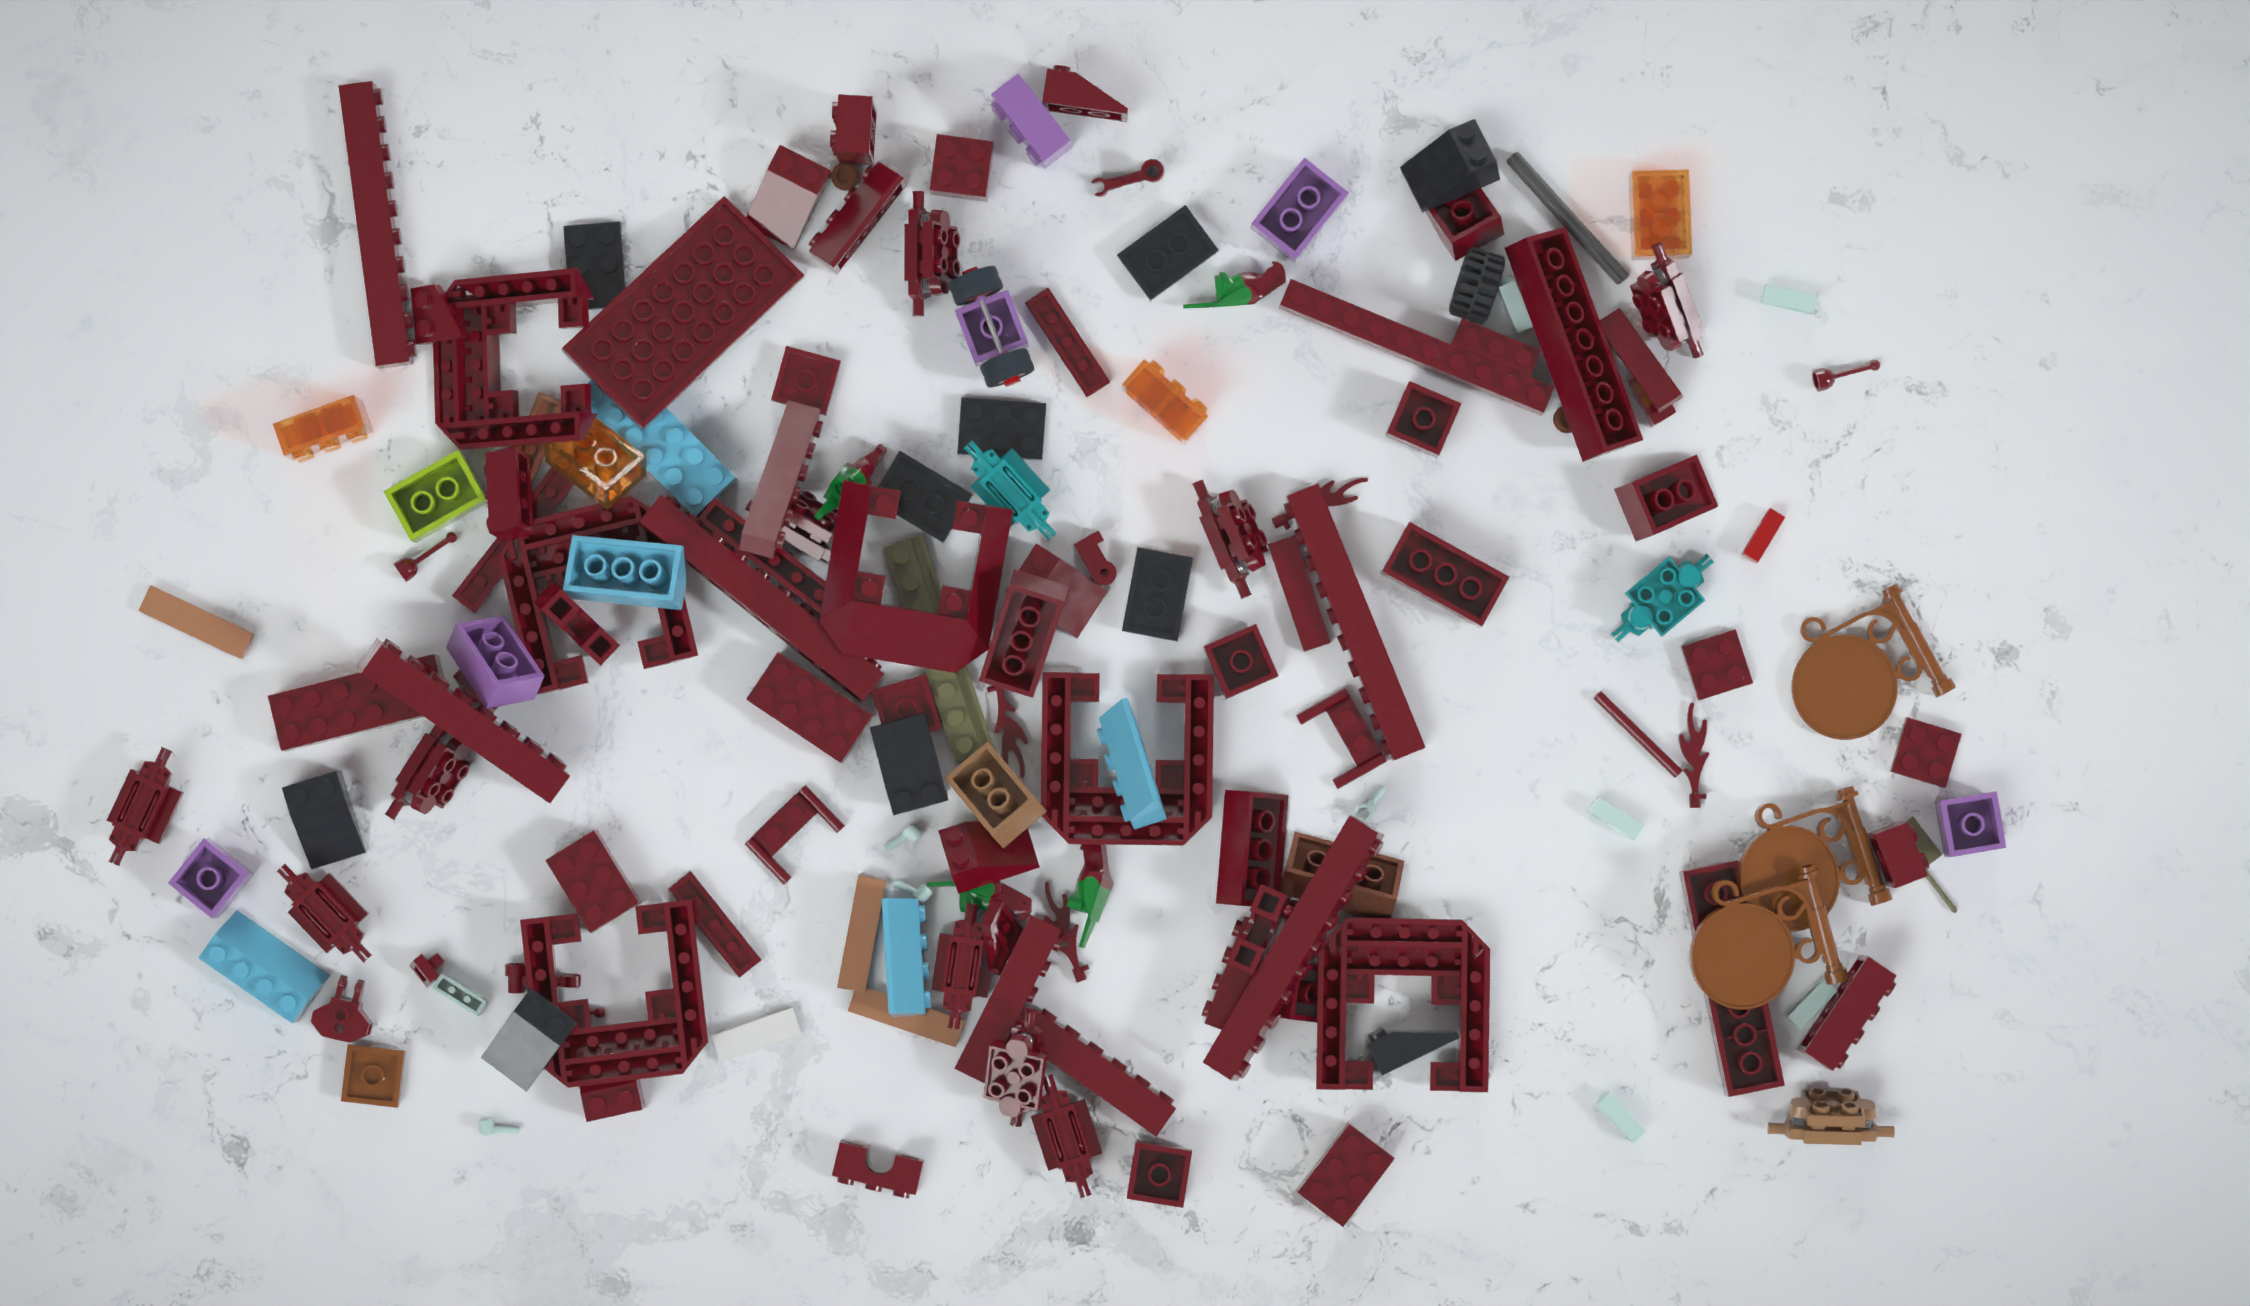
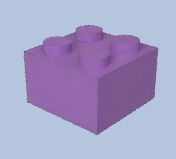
[1934,791,2006,857]
[168,838,254,919]

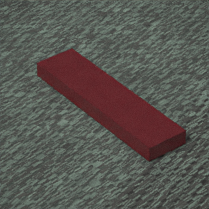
[1025,288,1110,398]
[1600,308,1683,413]
[1268,535,1331,652]
[668,871,762,978]

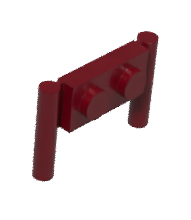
[1296,688,1387,789]
[744,785,845,885]

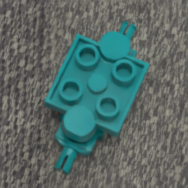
[963,440,1057,541]
[1610,554,1714,643]

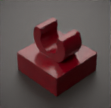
[409,953,445,988]

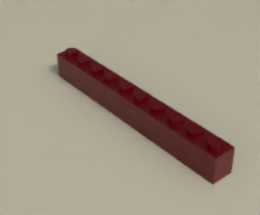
[338,81,417,369]
[1279,279,1554,416]
[1283,483,1426,761]
[637,495,884,702]
[1203,815,1384,1081]

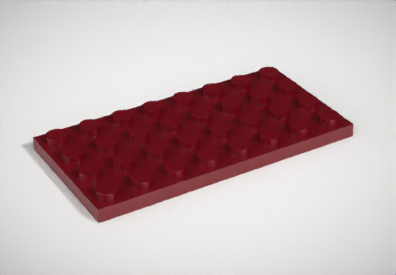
[561,196,805,431]

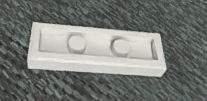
[712,1007,802,1062]

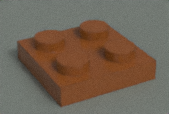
[341,1044,406,1108]

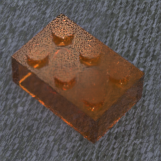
[1628,169,1692,260]
[1122,359,1209,446]
[273,395,374,463]
[544,418,647,510]

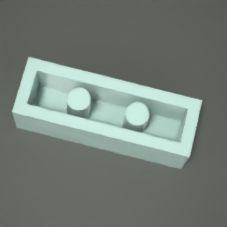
[1498,275,1533,333]
[1760,284,1818,315]
[1588,797,1644,840]
[432,973,489,1016]
[1785,978,1837,1029]
[1596,1091,1646,1144]

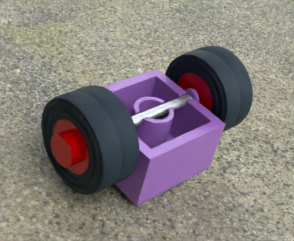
[948,266,1035,388]

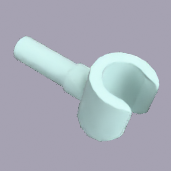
[1355,785,1387,821]
[884,824,924,852]
[893,879,934,903]
[478,1118,519,1136]

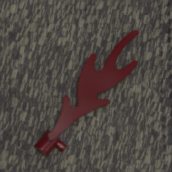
[1271,478,1368,530]
[987,685,1028,778]
[1678,703,1709,808]
[1044,882,1090,983]

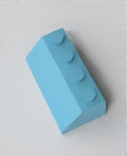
[563,535,686,610]
[1097,698,1167,829]
[882,898,931,1017]
[198,910,330,1023]

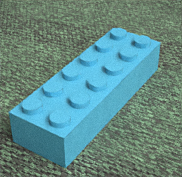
[587,380,738,518]

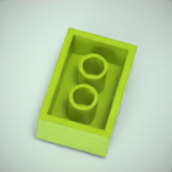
[383,450,487,543]

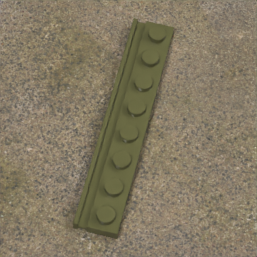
[883,534,995,763]

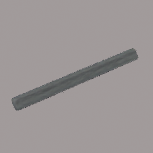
[1507,152,1629,285]

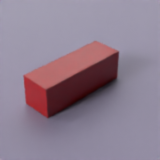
[1741,508,1785,563]

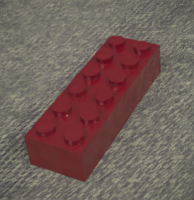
[268,654,445,752]

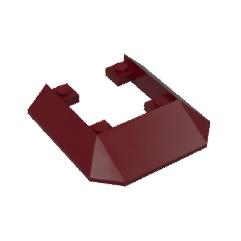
[433,268,597,450]
[819,480,1013,673]
[498,496,699,695]
[1041,672,1214,846]
[520,899,708,1088]
[1316,917,1490,1093]

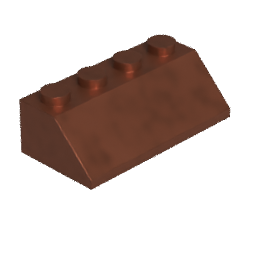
[1279,832,1405,918]

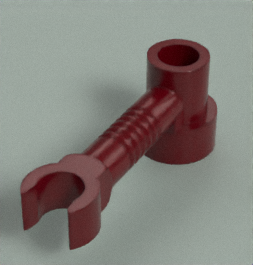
[1091,159,1165,197]
[505,963,581,994]

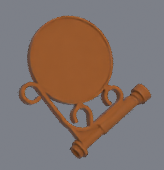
[1791,583,1956,740]
[1737,786,1893,932]
[1689,864,1849,1010]

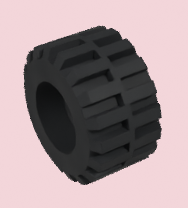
[1449,247,1506,325]

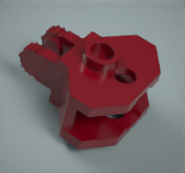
[310,975,373,1043]

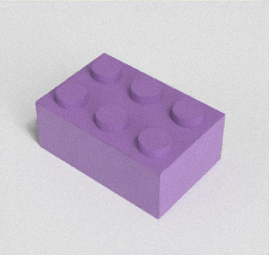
[991,73,1071,169]
[1250,157,1349,263]
[446,615,544,709]

